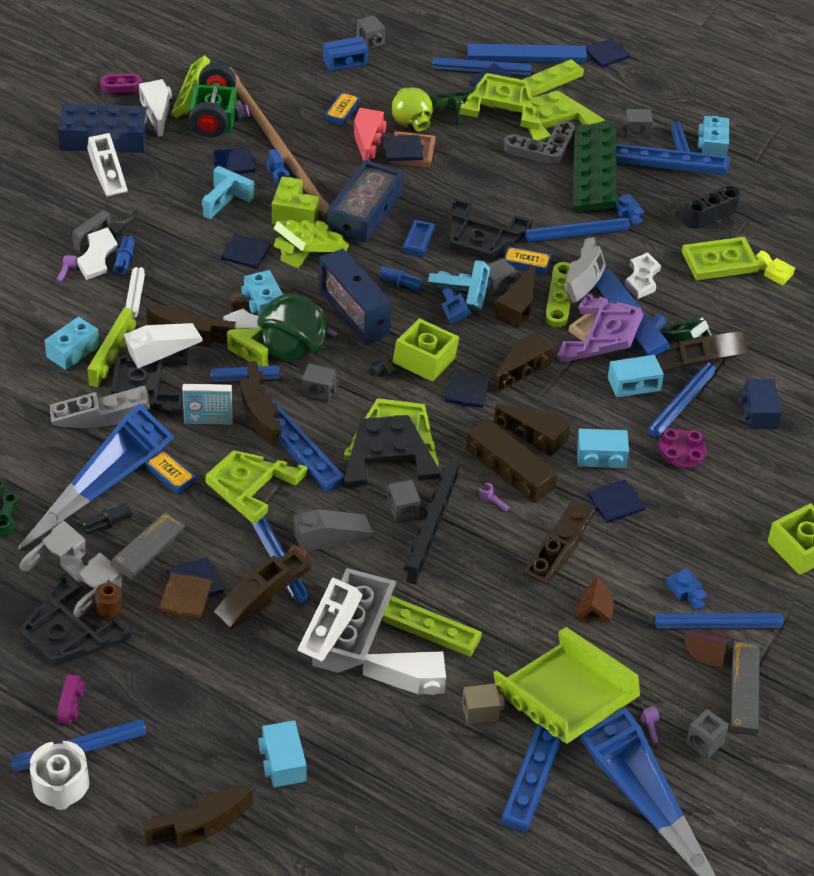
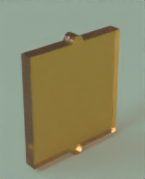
[159,573,213,618]

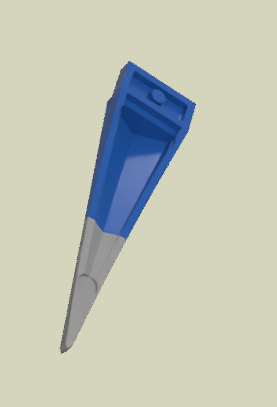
[19,403,174,550]
[579,707,716,876]

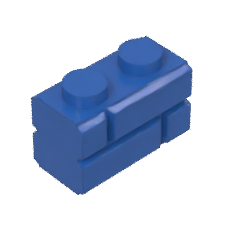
[323,36,368,72]

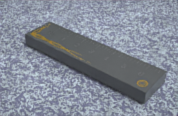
[110,512,185,579]
[730,641,760,735]

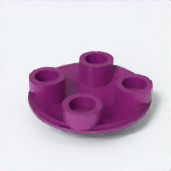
[658,428,706,468]

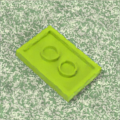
[274,220,349,252]
[682,237,760,281]

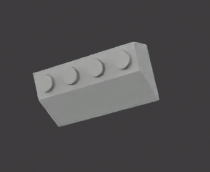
[312,568,396,673]

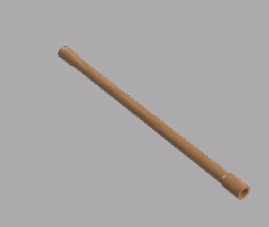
[230,67,330,222]

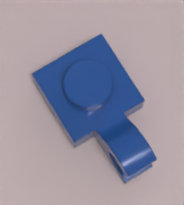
[266,149,289,185]
[612,194,644,225]
[441,286,471,325]
[666,568,707,610]

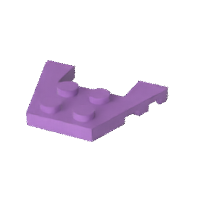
[557,293,643,363]

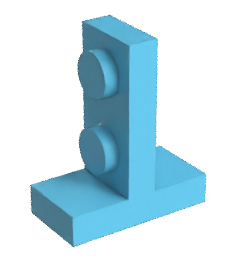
[202,166,254,219]
[428,260,491,311]

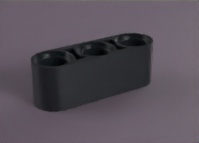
[685,186,741,228]

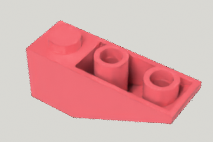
[354,108,387,162]

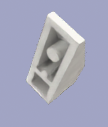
[139,79,172,137]
[87,133,128,197]
[124,323,202,368]
[298,577,363,662]
[363,652,446,695]

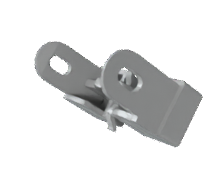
[19,520,122,618]

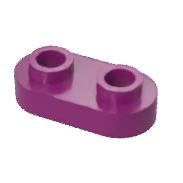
[100,73,142,94]
[58,674,85,724]

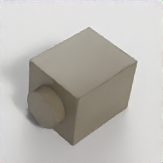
[462,683,504,725]

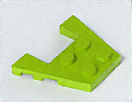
[460,73,540,130]
[529,91,605,143]
[344,398,439,466]
[206,450,308,524]

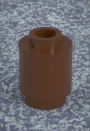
[95,583,122,620]

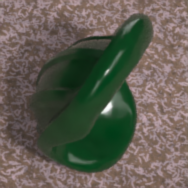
[257,294,328,360]

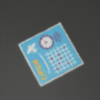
[182,384,233,424]

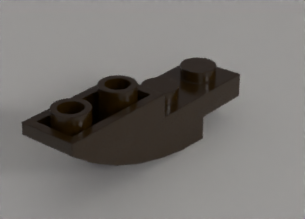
[146,304,236,348]
[655,331,748,372]
[240,361,281,446]
[523,499,594,585]
[214,548,311,630]
[143,784,253,848]

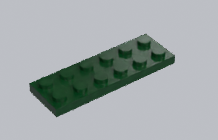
[573,121,617,213]

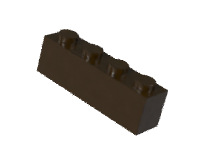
[466,419,558,503]

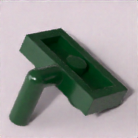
[429,91,471,124]
[661,314,712,343]

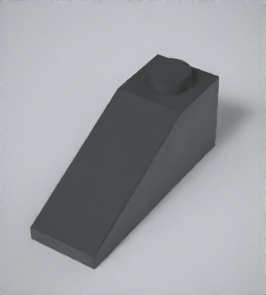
[294,509,373,552]

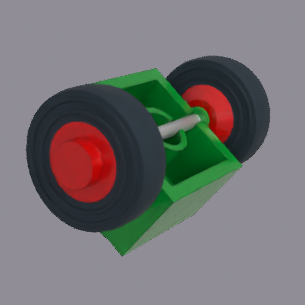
[189,63,237,138]

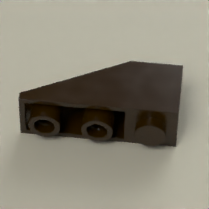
[495,265,536,329]
[494,332,553,393]
[494,404,570,456]

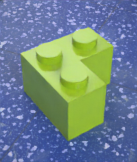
[272,177,319,225]

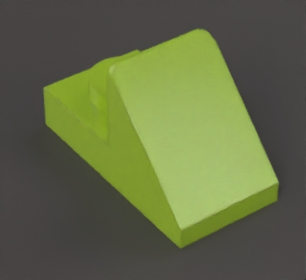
[274,236,310,268]
[227,328,269,366]

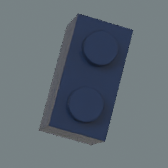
[740,379,781,429]

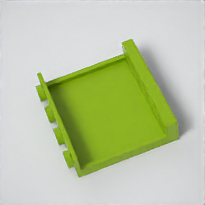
[493,627,640,744]

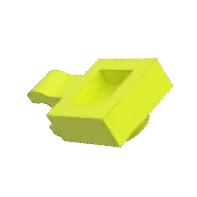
[756,251,795,286]

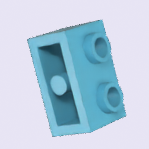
[698,116,729,156]
[241,270,283,316]
[44,316,100,370]
[608,355,664,398]
[577,429,629,468]
[258,720,307,787]

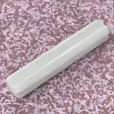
[126,267,145,319]

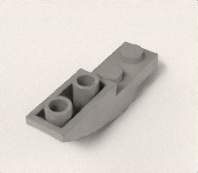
[564,237,606,303]
[50,386,150,428]

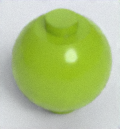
[392,87,433,132]

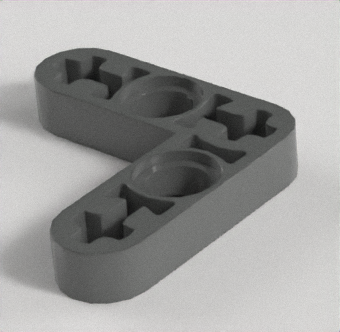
[503,121,575,165]

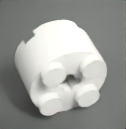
[30,741,89,810]

